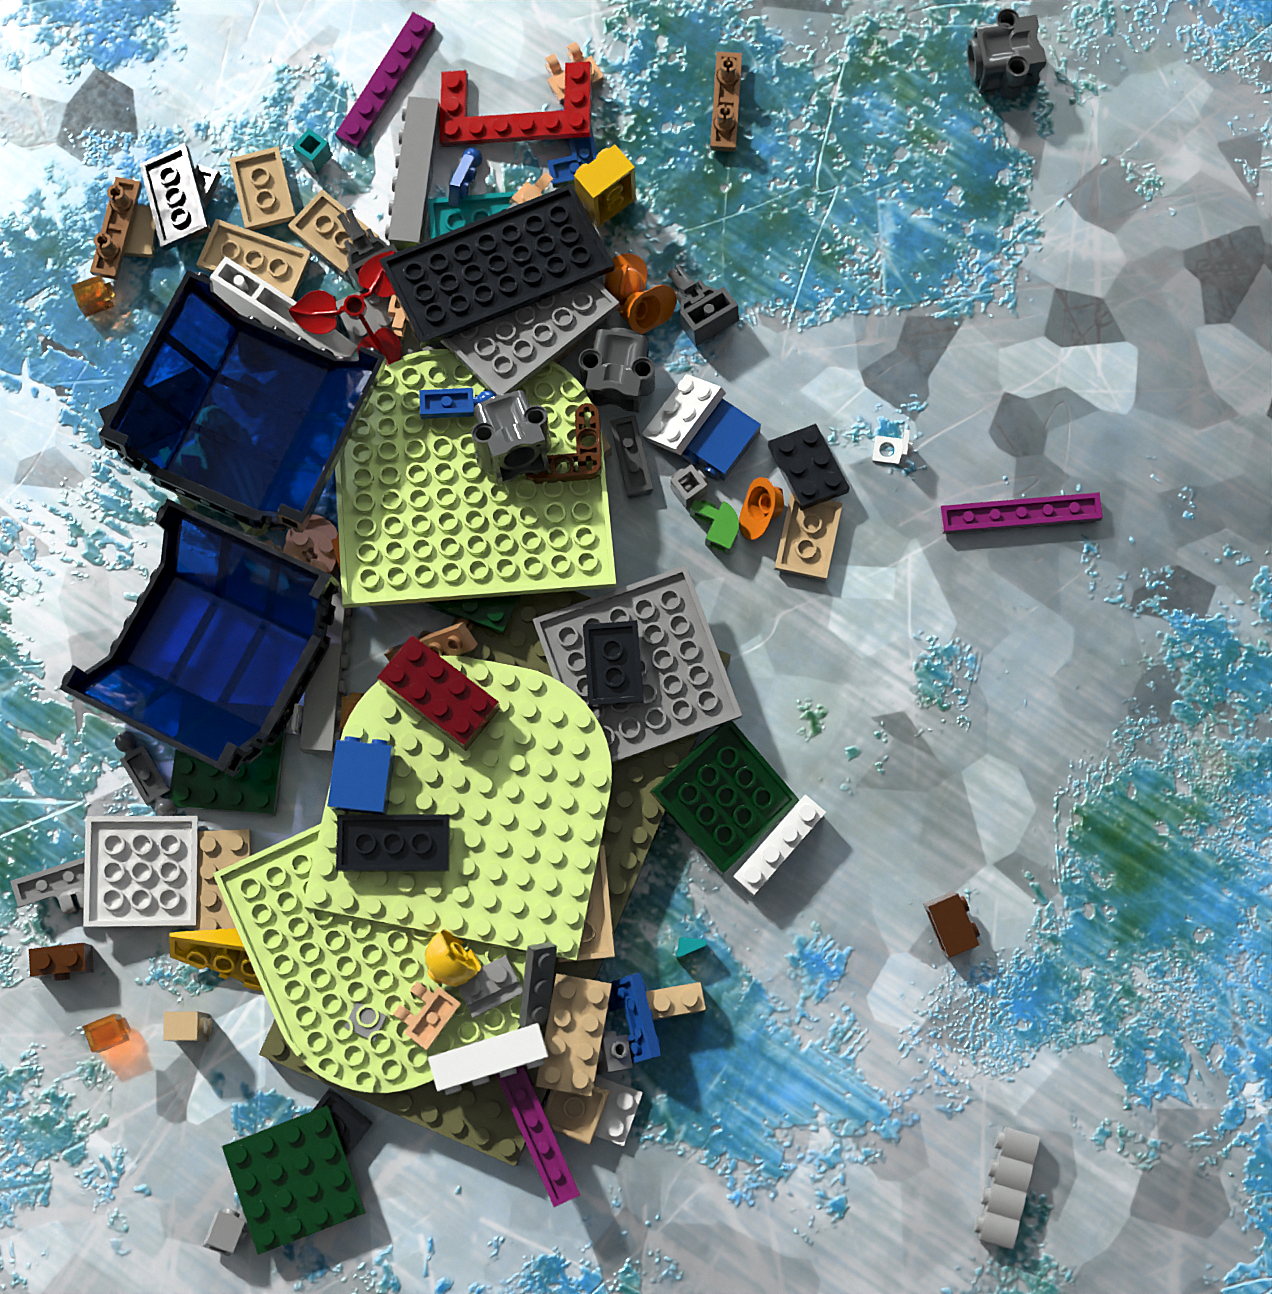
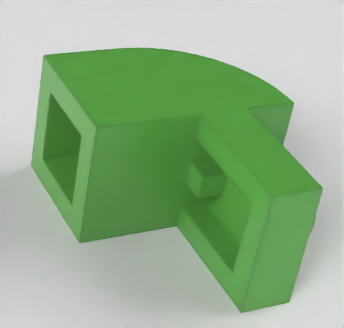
[690,500,739,555]

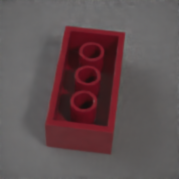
[377,635,500,751]

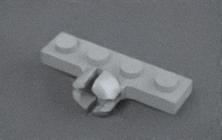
[10,857,85,914]

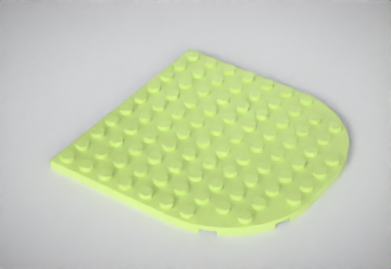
[334,349,616,608]
[303,656,612,961]
[213,824,527,1093]

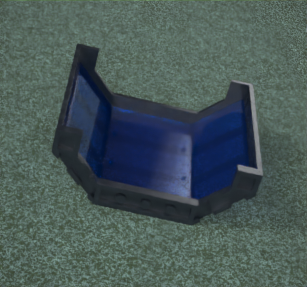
[99,270,386,533]
[59,498,340,777]

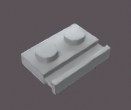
[458,955,523,1018]

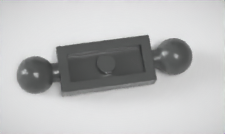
[115,731,177,816]

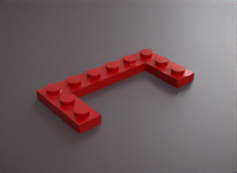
[439,61,592,147]

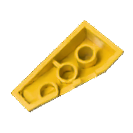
[169,928,263,991]

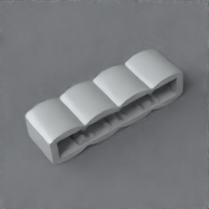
[974,1127,1040,1249]

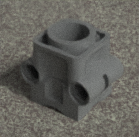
[967,8,1047,100]
[579,328,655,413]
[471,390,552,486]

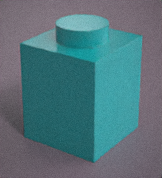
[292,128,333,174]

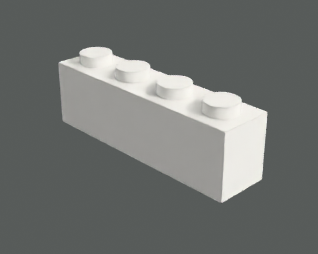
[733,794,826,898]
[428,1023,549,1095]

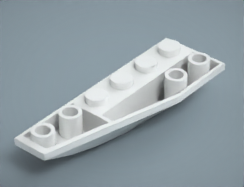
[200,257,358,356]

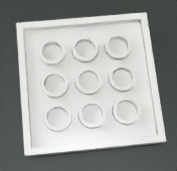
[83,816,198,927]

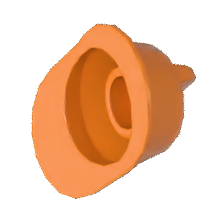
[604,253,647,311]
[619,285,677,334]
[739,477,784,540]

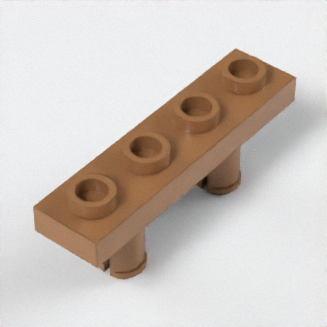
[710,52,742,152]
[90,177,143,280]
[384,618,478,662]

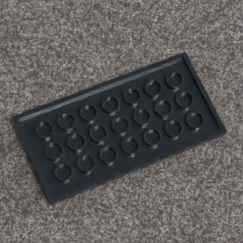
[379,184,615,348]

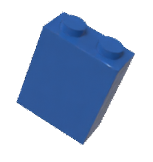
[682,398,761,481]
[327,736,395,815]

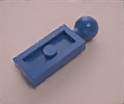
[448,148,482,207]
[419,388,496,419]

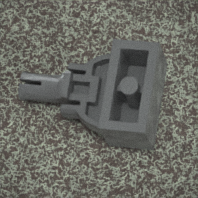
[337,209,398,293]
[668,265,739,346]

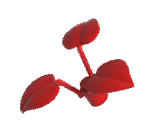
[289,251,401,366]

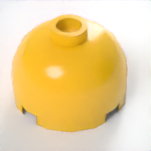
[425,929,481,986]

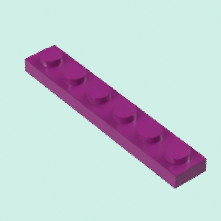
[335,12,435,149]
[940,492,1103,534]
[496,1065,580,1207]

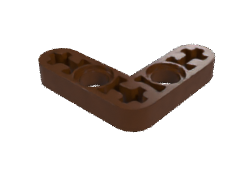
[525,403,603,484]

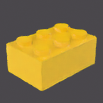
[574,144,636,229]

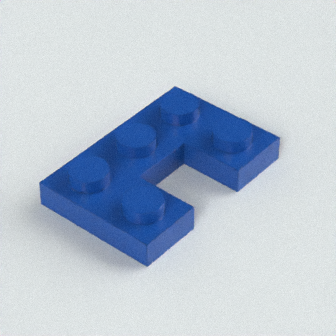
[542,109,598,188]
[608,973,661,1064]

